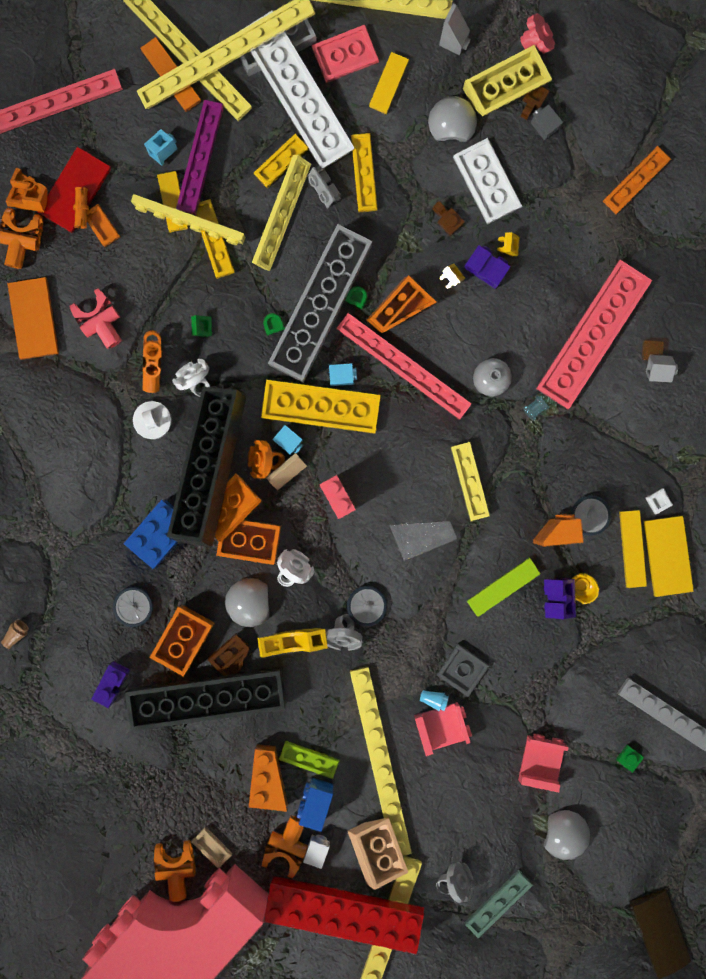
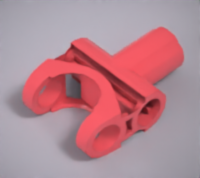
[70,288,122,349]

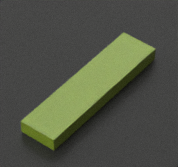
[467,558,540,617]

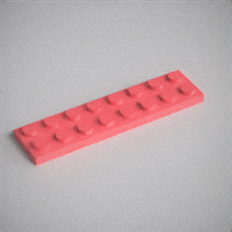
[536,260,652,409]

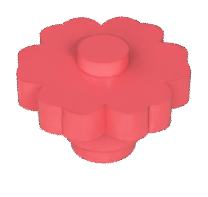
[520,13,555,54]

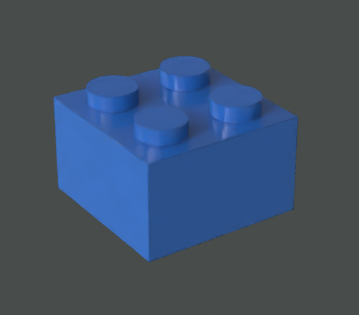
[297,777,333,832]

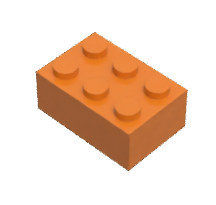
[216,520,281,565]
[150,604,215,677]

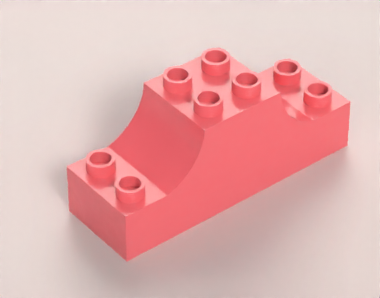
[82,864,269,979]

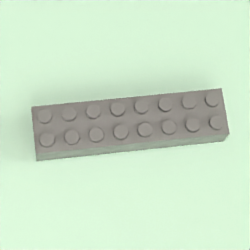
[268,224,372,383]

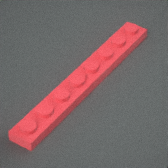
[0,69,123,134]
[337,313,471,420]

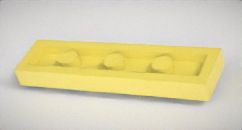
[451,442,490,521]

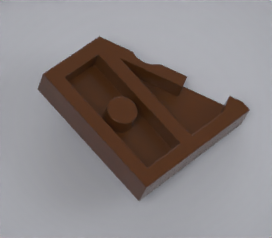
[208,633,249,676]

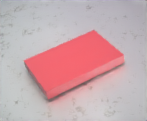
[312,24,379,83]

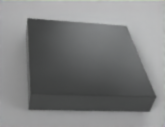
[436,643,490,697]

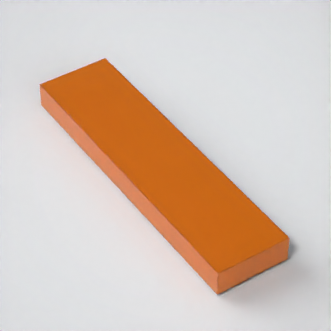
[140,37,201,112]
[603,146,671,214]

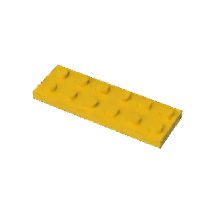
[261,380,380,434]

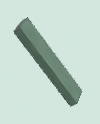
[464,870,533,938]

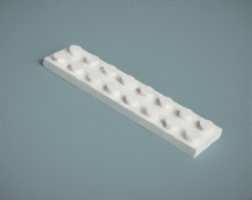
[240,11,355,168]

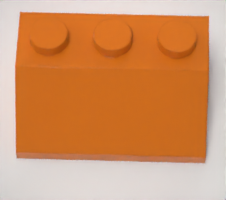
[533,514,583,546]

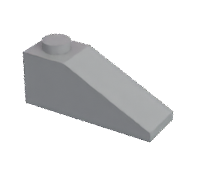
[439,4,471,55]

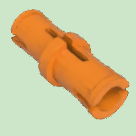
[73,187,89,229]

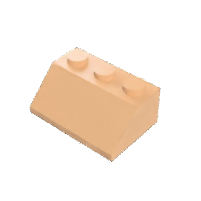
[348,818,409,890]

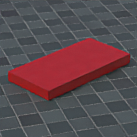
[38,147,112,233]

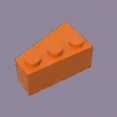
[367,276,436,333]
[249,744,288,812]

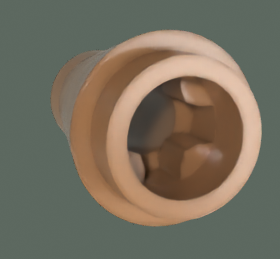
[1,620,29,649]

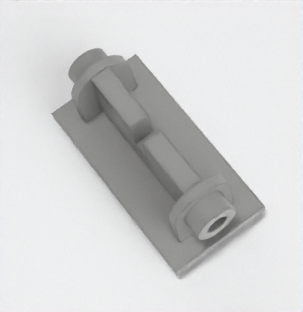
[307,166,341,209]

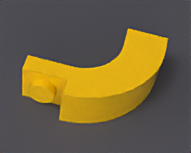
[257,628,328,657]

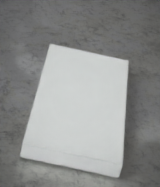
[453,138,522,225]

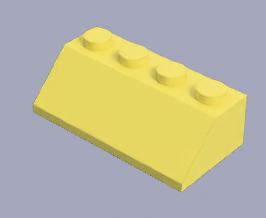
[463,45,552,116]

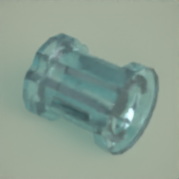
[523,396,549,421]

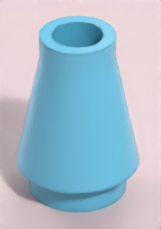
[420,690,449,712]

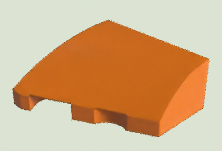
[6,168,48,212]

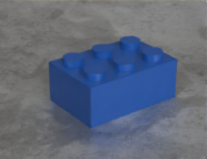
[124,499,178,569]

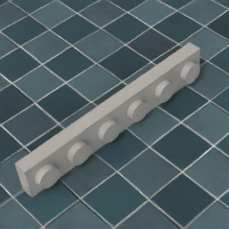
[617,678,706,752]

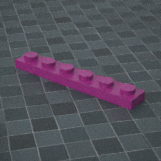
[176,100,224,216]

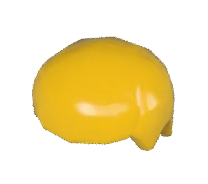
[572,573,599,604]

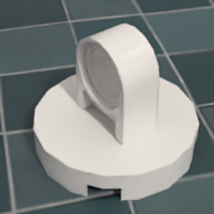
[172,359,210,397]
[133,401,172,440]
[277,549,314,587]

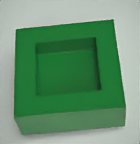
[191,315,212,337]
[616,745,644,773]

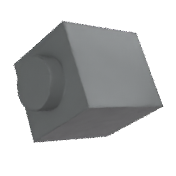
[531,105,563,141]

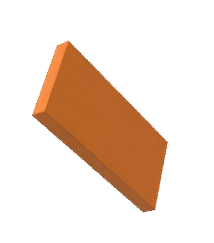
[7,277,59,360]

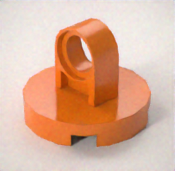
[248,440,285,479]

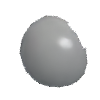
[428,96,477,142]
[225,578,269,627]
[544,810,590,860]

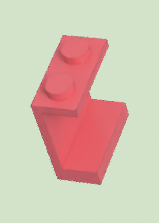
[319,475,356,519]
[414,702,472,756]
[518,734,568,792]

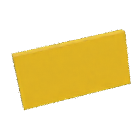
[644,516,694,597]

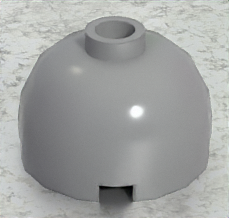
[473,358,512,397]

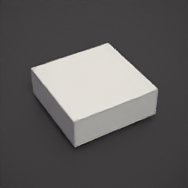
[646,488,673,514]

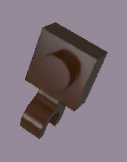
[520,86,549,120]
[432,201,464,236]

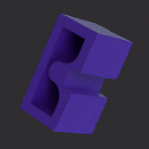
[464,245,511,289]
[544,578,576,619]
[91,661,130,708]

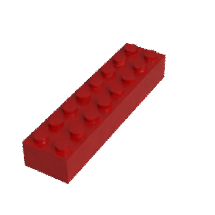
[264,876,424,954]

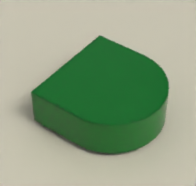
[345,286,367,310]
[263,313,285,336]

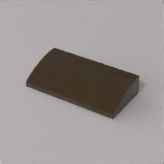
[629,889,691,979]

